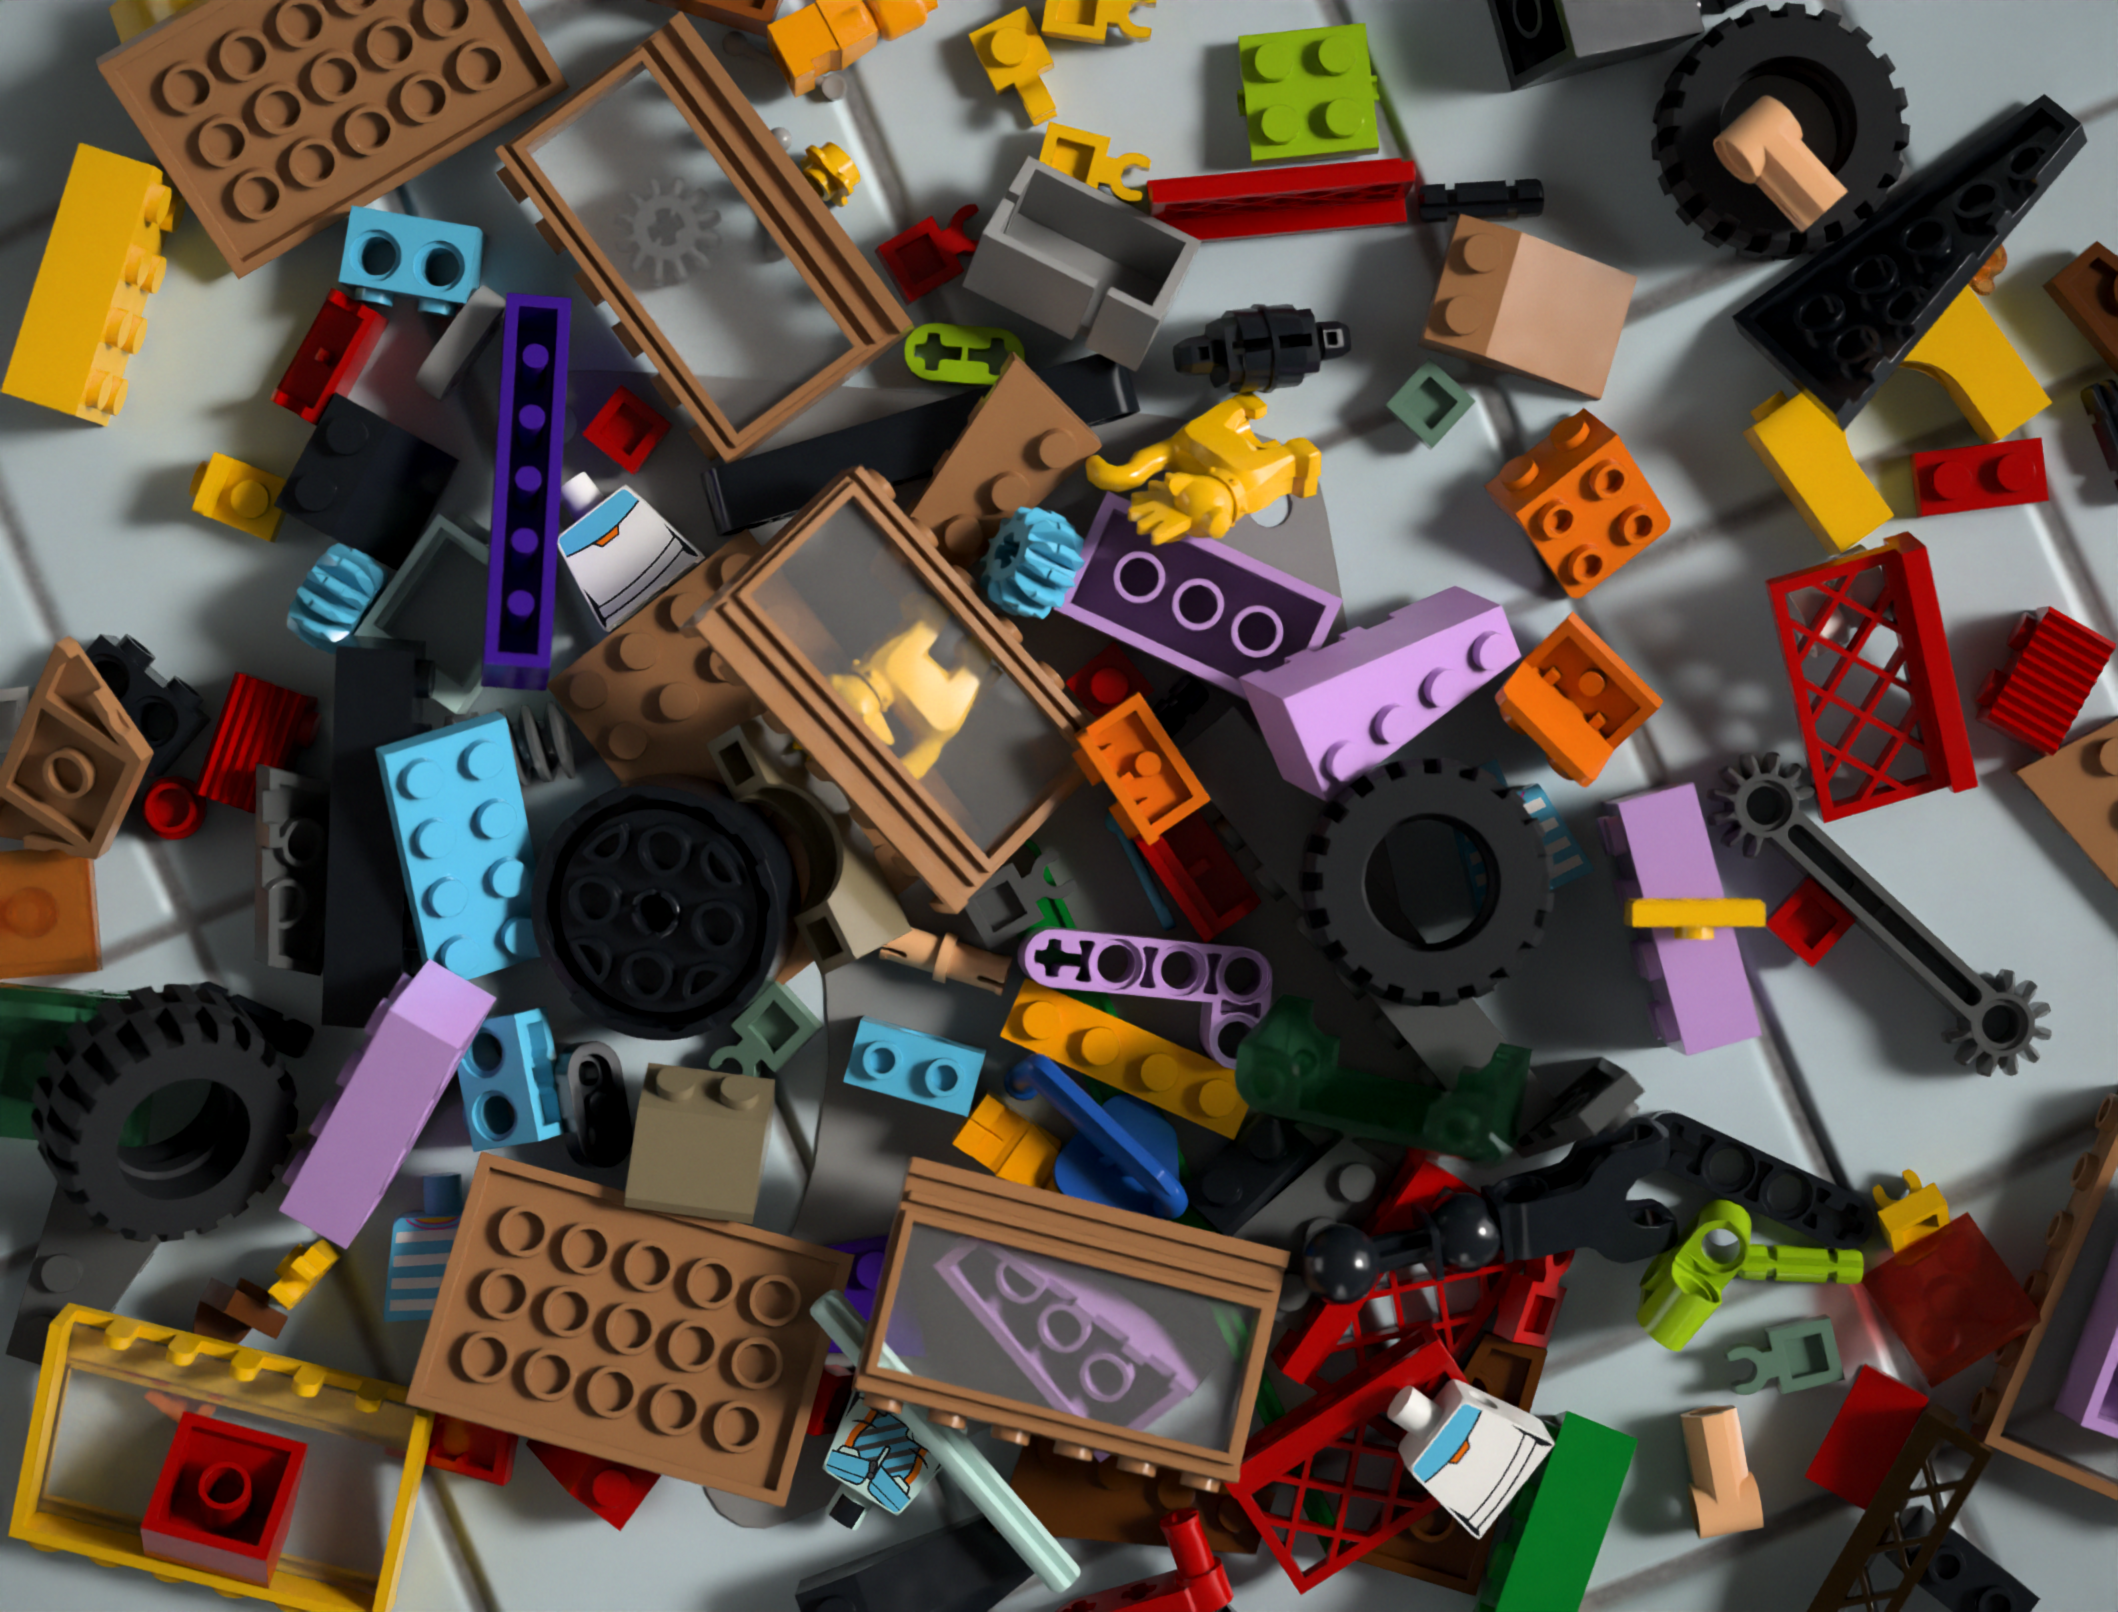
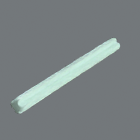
[810,1289,1080,1593]

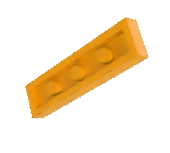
[1000,977,1260,1140]

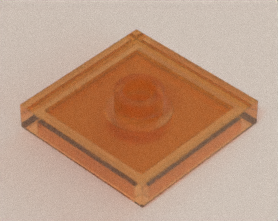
[0,849,103,979]

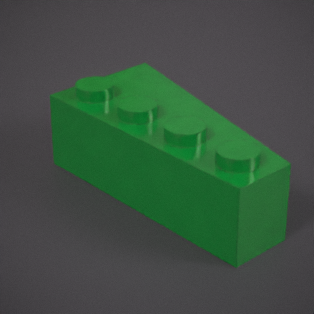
[1473,1411,1639,1612]

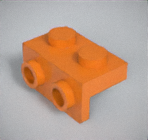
[1071,691,1211,846]

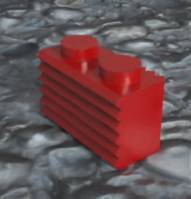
[1974,606,2117,756]
[194,671,322,814]

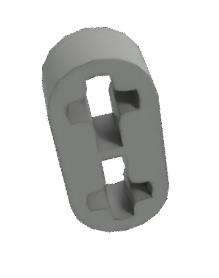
[414,285,506,402]

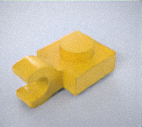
[968,6,1057,127]

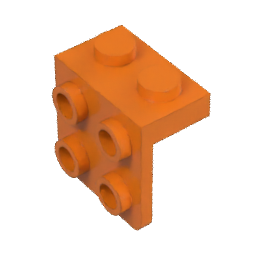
[1484,408,1671,599]
[1495,611,1663,788]

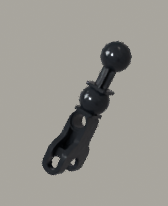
[1298,1117,1678,1305]

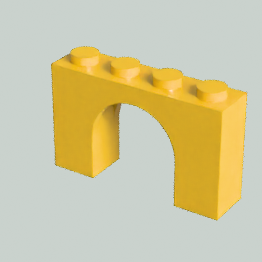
[1742,284,2052,557]

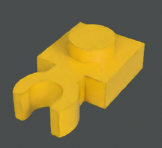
[1041,0,1157,45]
[1039,121,1151,205]
[267,1239,342,1311]

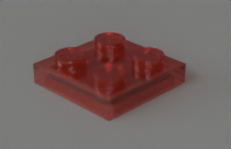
[1860,1212,2042,1389]

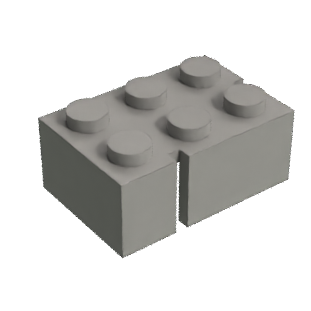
[962,156,1202,372]

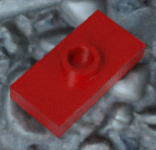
[385,1413,519,1486]

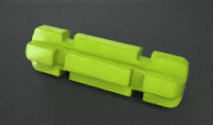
[1737,1244,1864,1285]

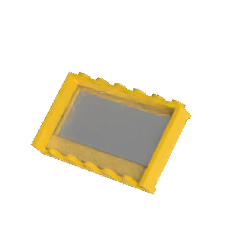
[8,1302,436,1612]

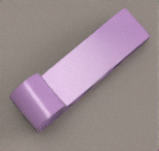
[1017,926,1273,1070]

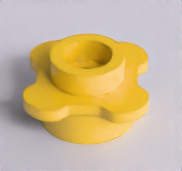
[800,142,861,207]

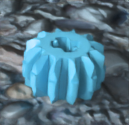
[980,506,1085,619]
[287,543,388,655]

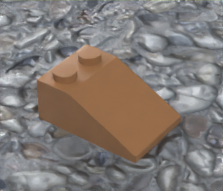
[1417,214,1637,400]

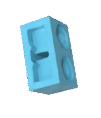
[338,205,487,318]
[456,1006,564,1152]

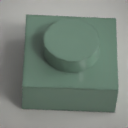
[1384,358,1476,450]

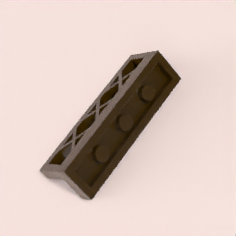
[1806,1403,1996,1612]

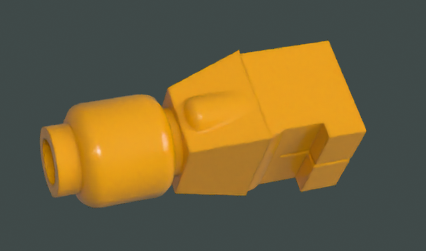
[767,0,938,98]
[952,1088,1062,1193]

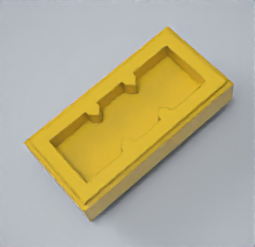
[1623,898,1766,939]

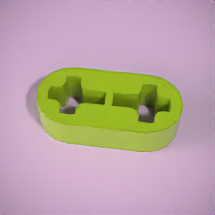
[904,323,1026,387]

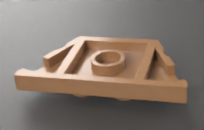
[0,636,154,860]

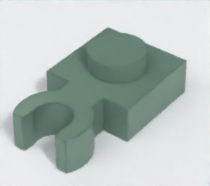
[708,981,824,1078]
[1723,1314,1845,1395]

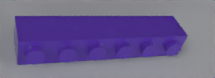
[480,293,572,691]

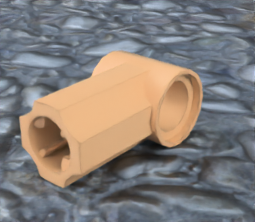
[1713,95,1847,233]
[1680,1405,1764,1539]

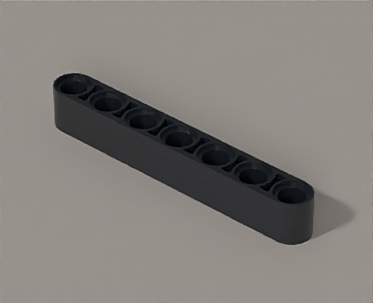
[700,353,1141,537]

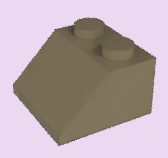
[624,1063,776,1224]

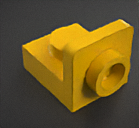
[189,451,287,543]

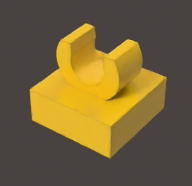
[1873,1169,1951,1256]

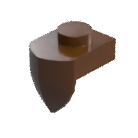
[193,1277,288,1344]

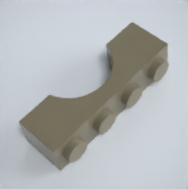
[706,714,912,975]

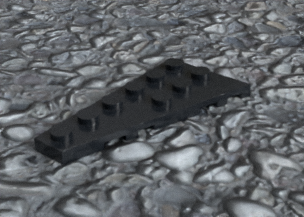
[1732,94,2088,432]

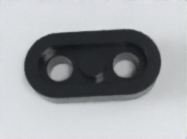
[554,1041,632,1169]

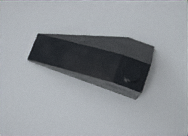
[795,1513,1035,1612]

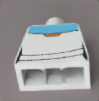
[558,472,706,633]
[1387,1379,1555,1539]

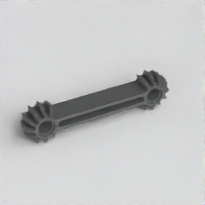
[1706,752,2052,1077]

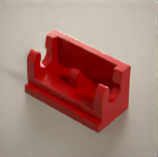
[269,287,390,426]
[1133,809,1261,943]
[1804,1363,1929,1511]

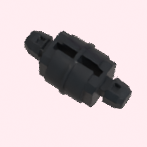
[1172,304,1352,393]

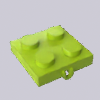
[1237,23,1379,167]

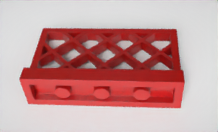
[1146,158,1416,243]
[1764,531,1979,823]
[1270,1146,1526,1444]
[1224,1322,1471,1595]

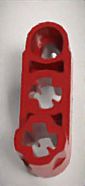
[1055,1507,1234,1612]

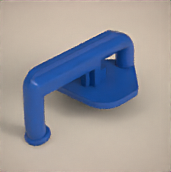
[1004,1053,1188,1221]

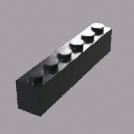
[321,635,436,1029]

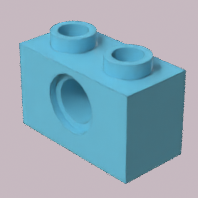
[843,1015,987,1117]

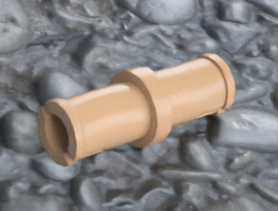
[879,927,1013,996]

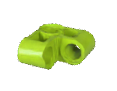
[1636,1199,1752,1351]

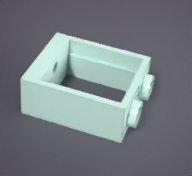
[354,512,490,714]

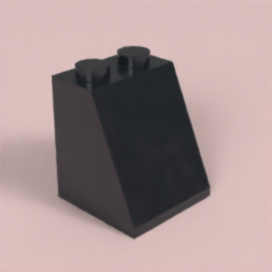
[1487,0,1705,92]

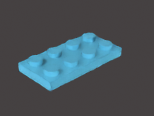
[375,711,541,981]

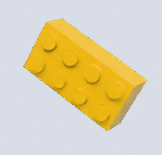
[1,142,186,427]

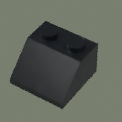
[274,392,460,571]

